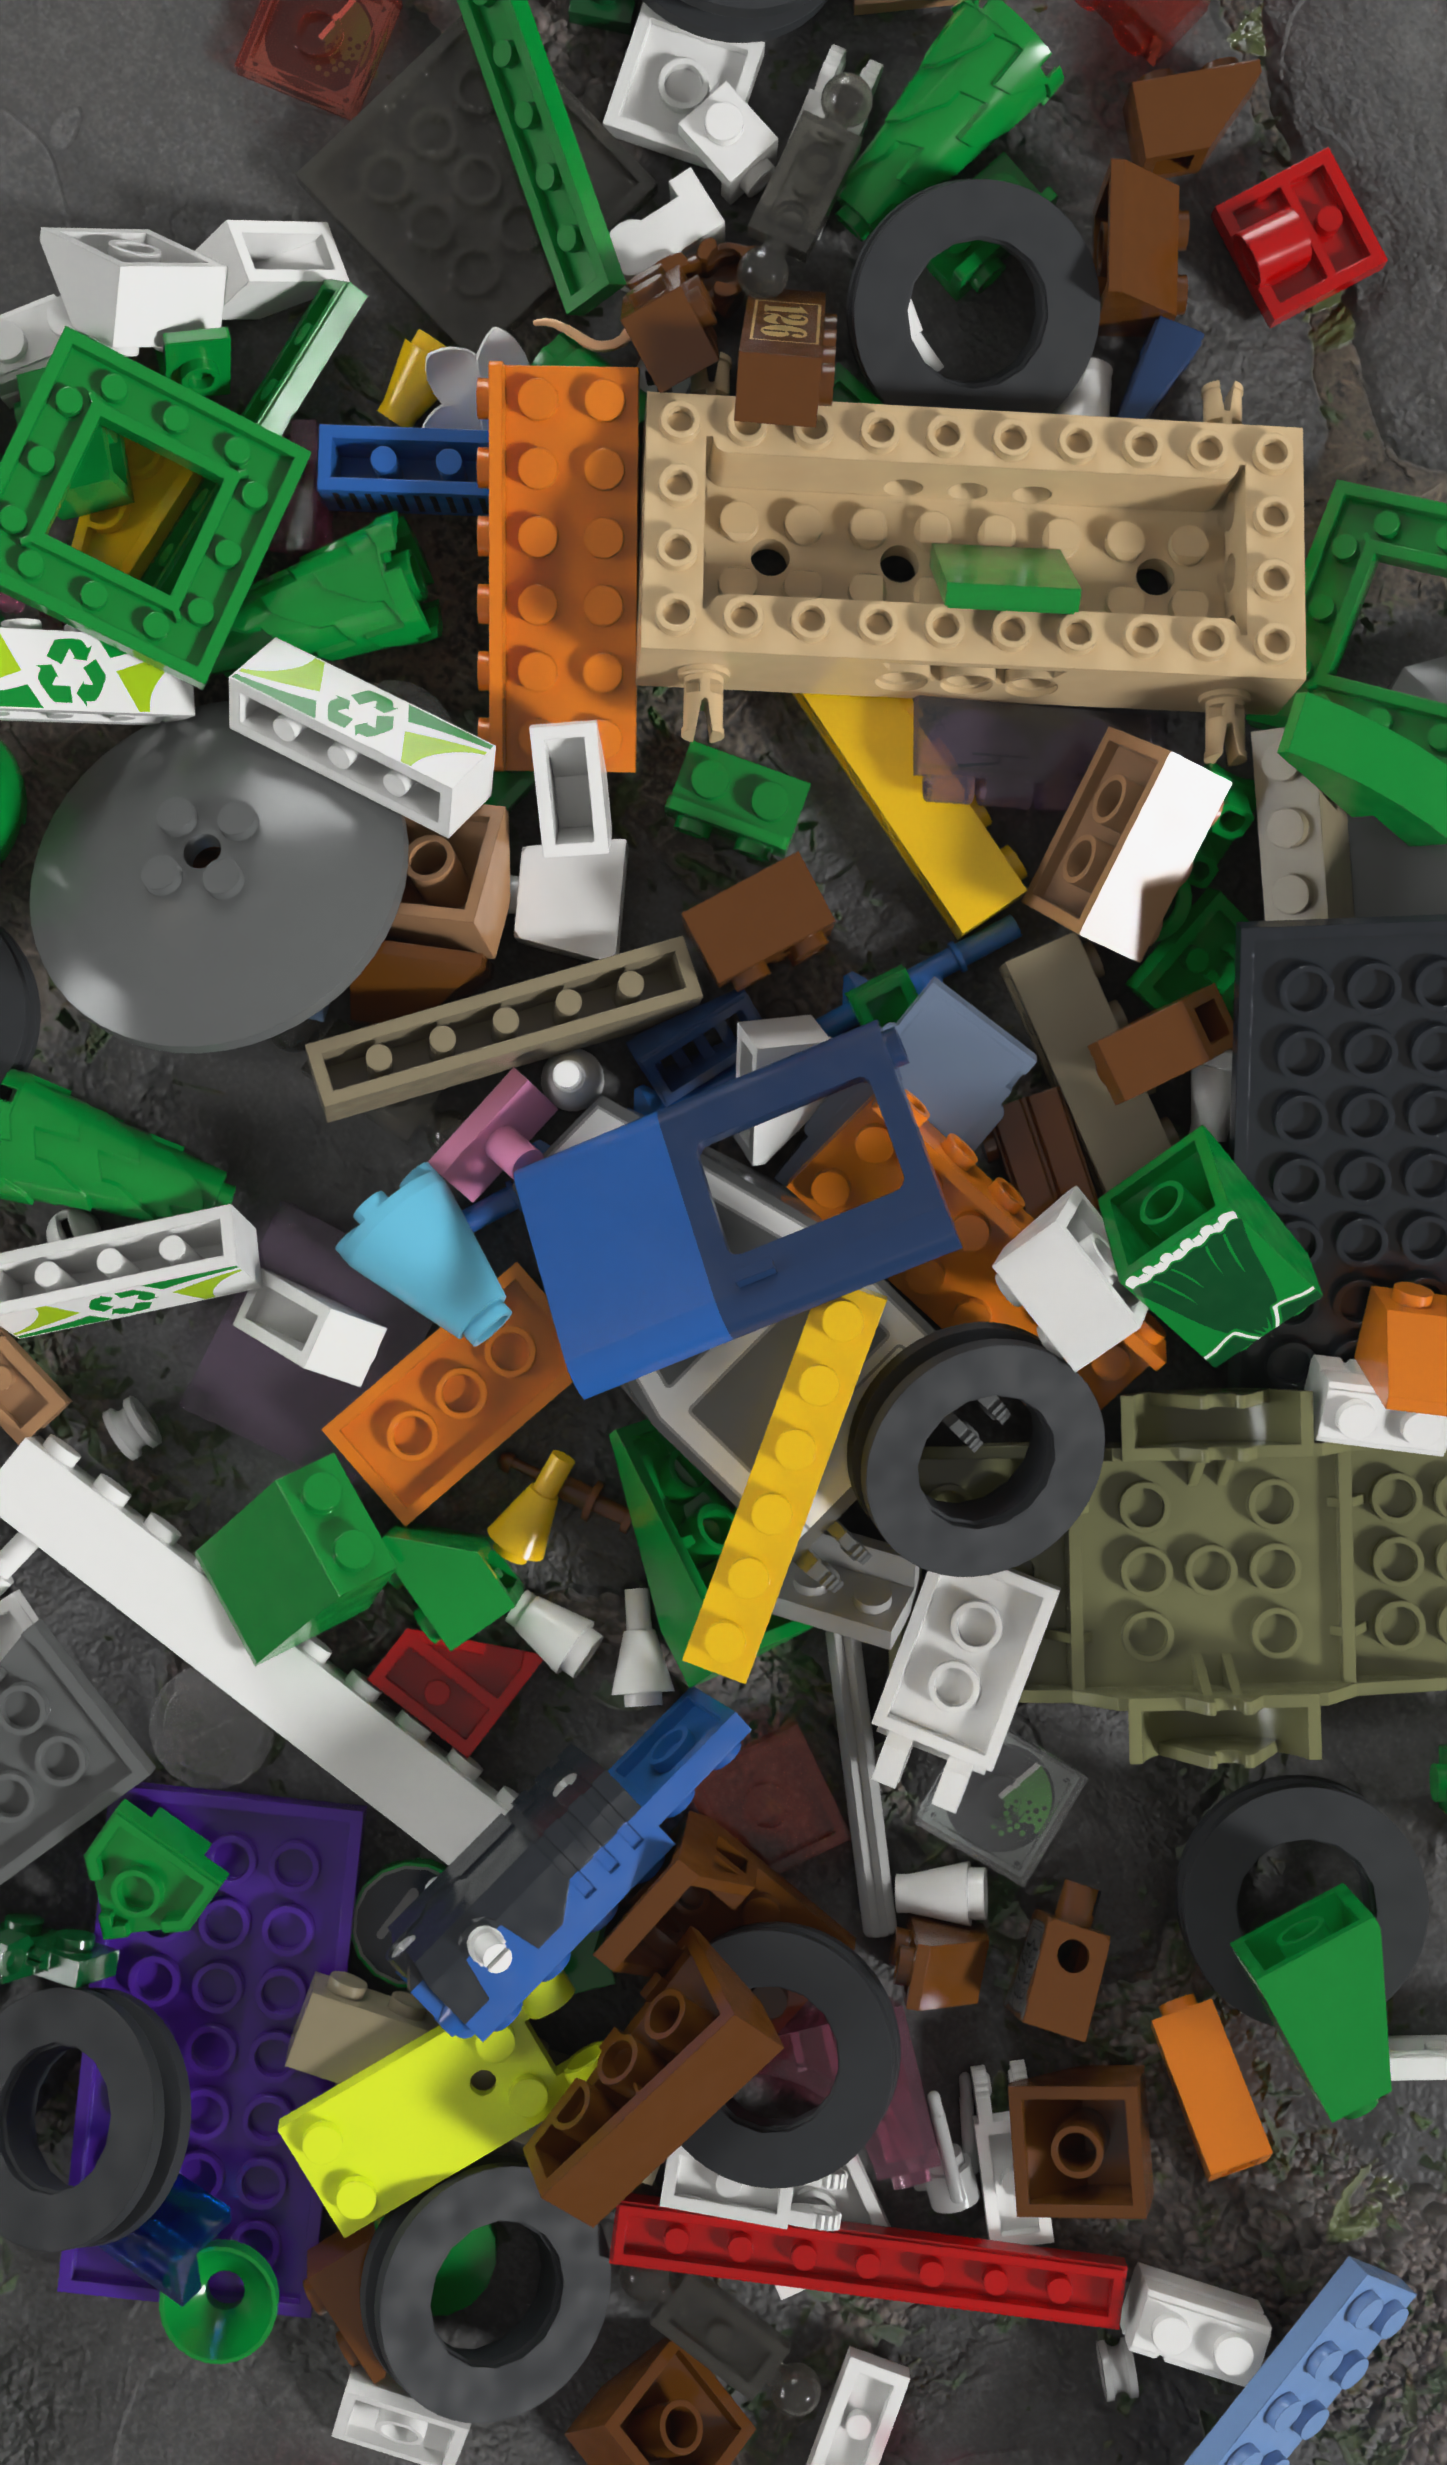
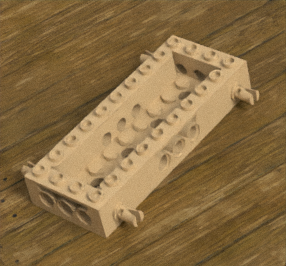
[636,352,1306,767]

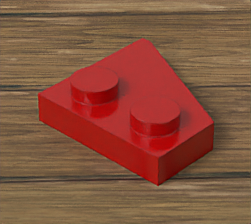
[367,1628,543,1758]

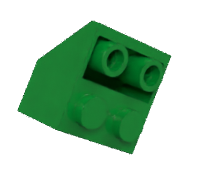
[381,1522,526,1652]

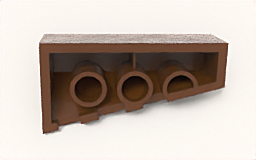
[523,1925,784,2228]

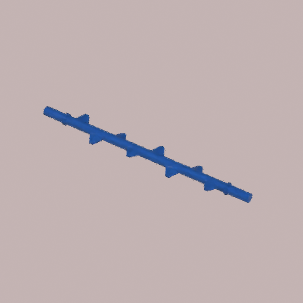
[462,914,1022,1233]

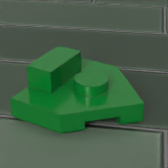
[84,1799,230,1940]

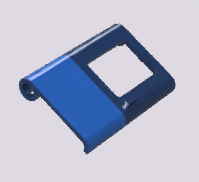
[514,1019,963,1400]

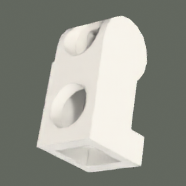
[609,167,725,292]

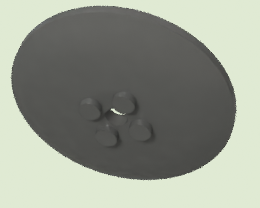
[30,701,409,1054]

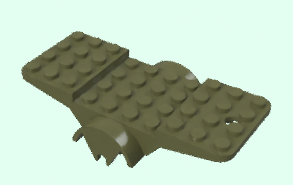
[885,1388,1447,1769]

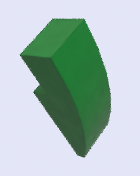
[1277,692,1447,847]

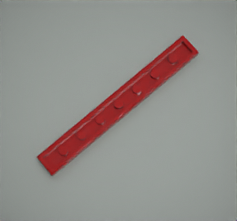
[609,2193,1128,2330]

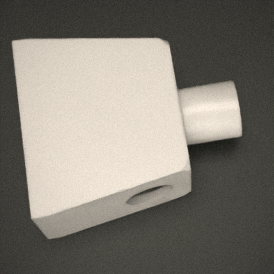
[508,839,629,962]

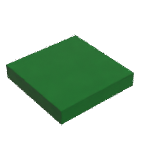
[929,543,1082,614]

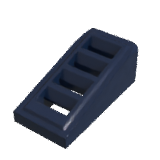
[1116,316,1205,419]
[625,989,762,1107]

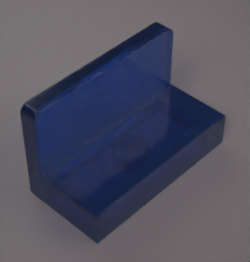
[98,2173,232,2307]

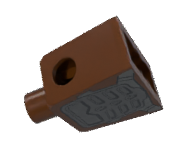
[1003,1879,1110,2042]

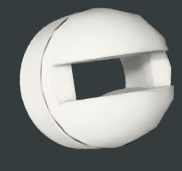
[46,1208,101,1243]

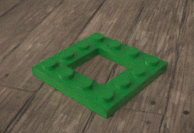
[0,326,312,690]
[1245,479,1447,765]

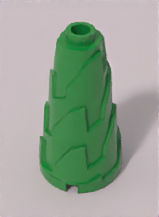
[835,0,1064,242]
[211,511,443,678]
[0,1068,236,1222]

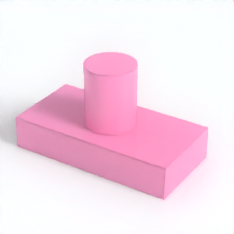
[428,1067,558,1203]

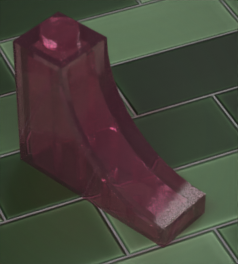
[757,2006,941,2190]

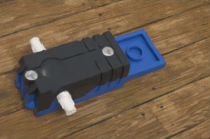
[385,1687,752,2042]

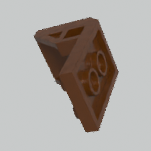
[593,1811,856,2034]

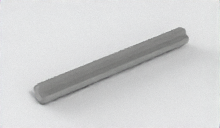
[825,1631,897,1938]

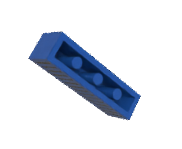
[317,424,489,516]

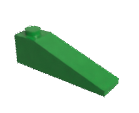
[609,1419,813,1688]

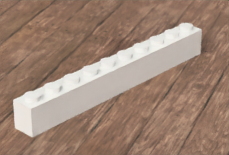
[0,1434,519,1866]

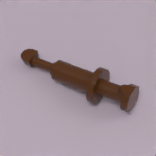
[497,1451,632,1535]

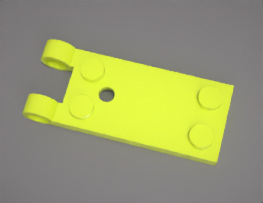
[278,1969,603,2238]

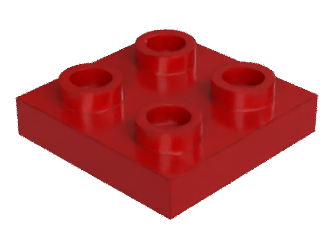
[1210,147,1388,329]

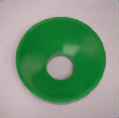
[159,2239,279,2364]

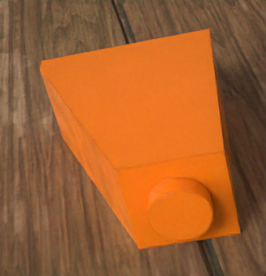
[1151,1994,1273,2182]

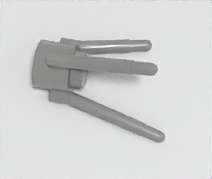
[882,2072,980,2214]

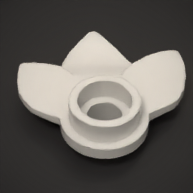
[422,327,530,430]

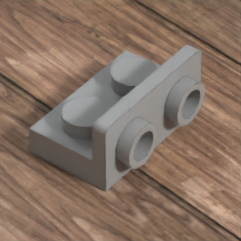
[772,1530,919,1650]

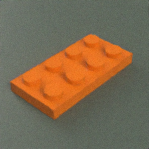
[321,1262,573,1527]

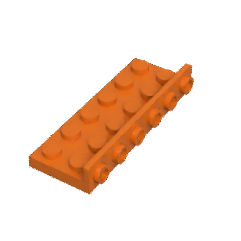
[476,361,640,773]
[786,1089,1167,1410]

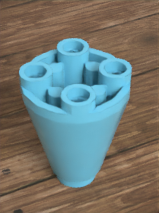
[335,1162,512,1347]

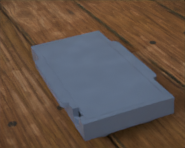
[774,976,1037,1186]

